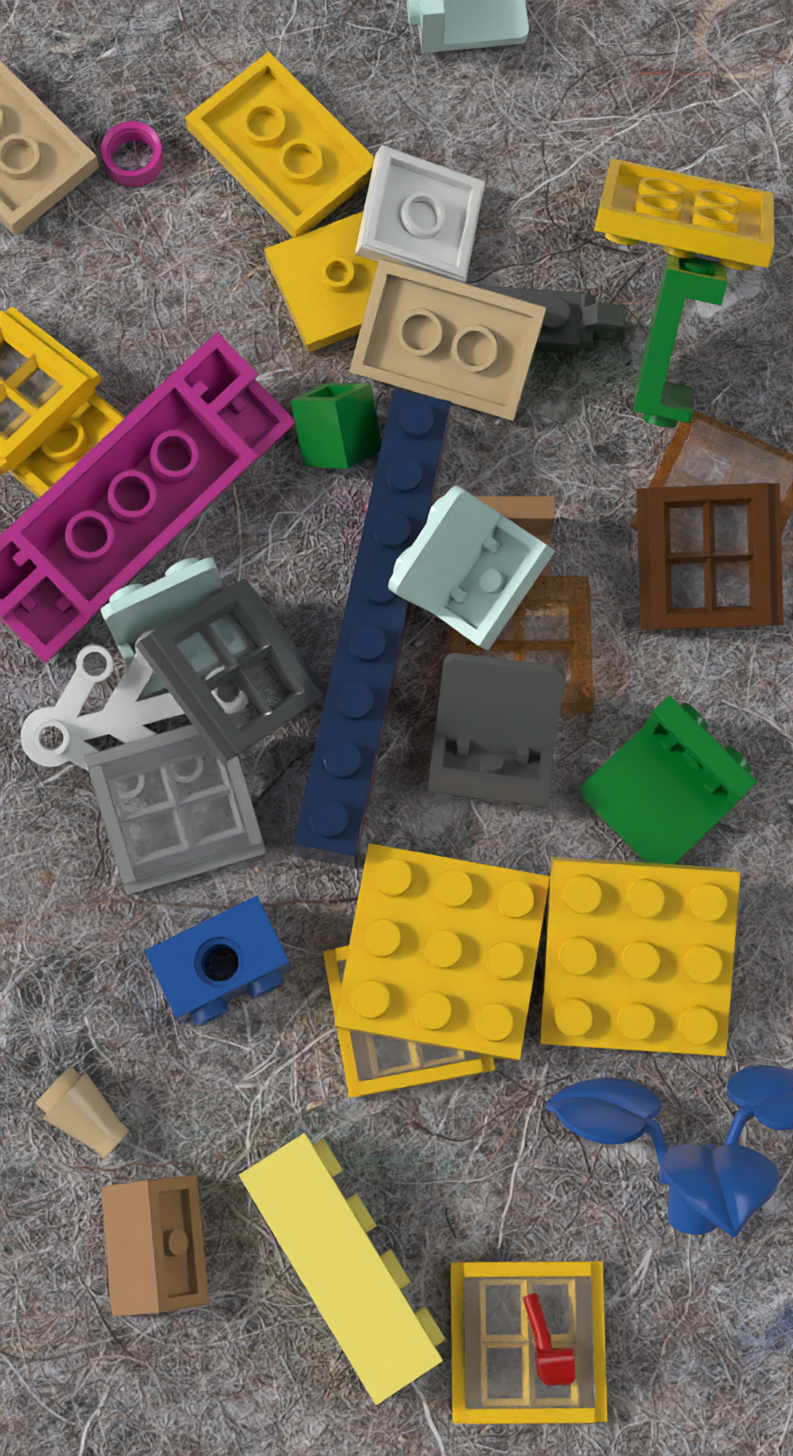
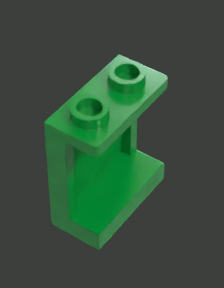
[633,253,728,428]

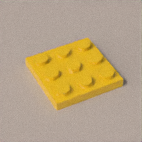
[594,158,774,271]
[334,843,550,1062]
[539,856,741,1056]

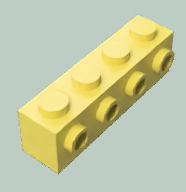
[239,1133,446,1405]

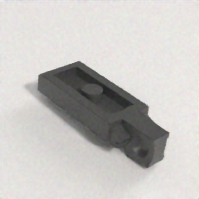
[474,285,625,354]

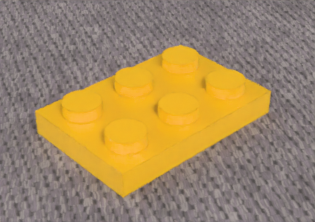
[185,51,375,238]

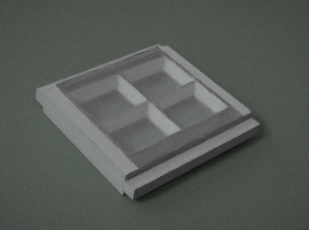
[84,724,267,895]

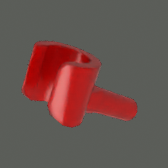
[522,1293,575,1386]

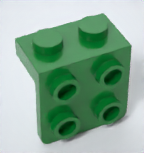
[580,695,757,864]

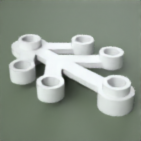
[20,629,249,798]

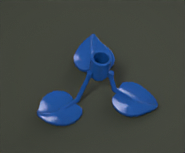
[546,1065,793,1238]

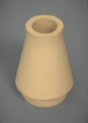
[35,1066,129,1158]

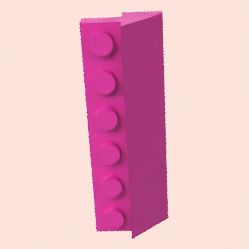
[0,332,295,665]

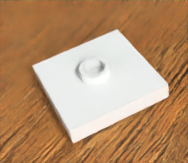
[355,145,485,283]

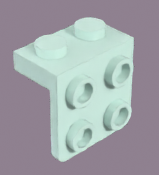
[407,0,529,53]
[388,486,555,650]
[100,558,252,699]

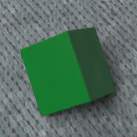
[291,382,382,469]

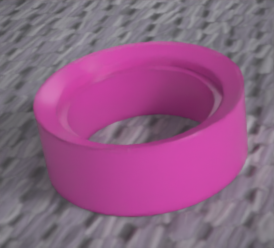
[101,121,164,187]

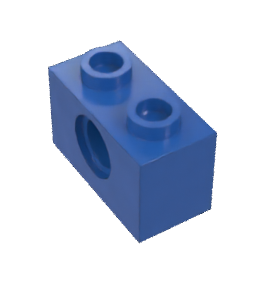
[144,895,292,1027]

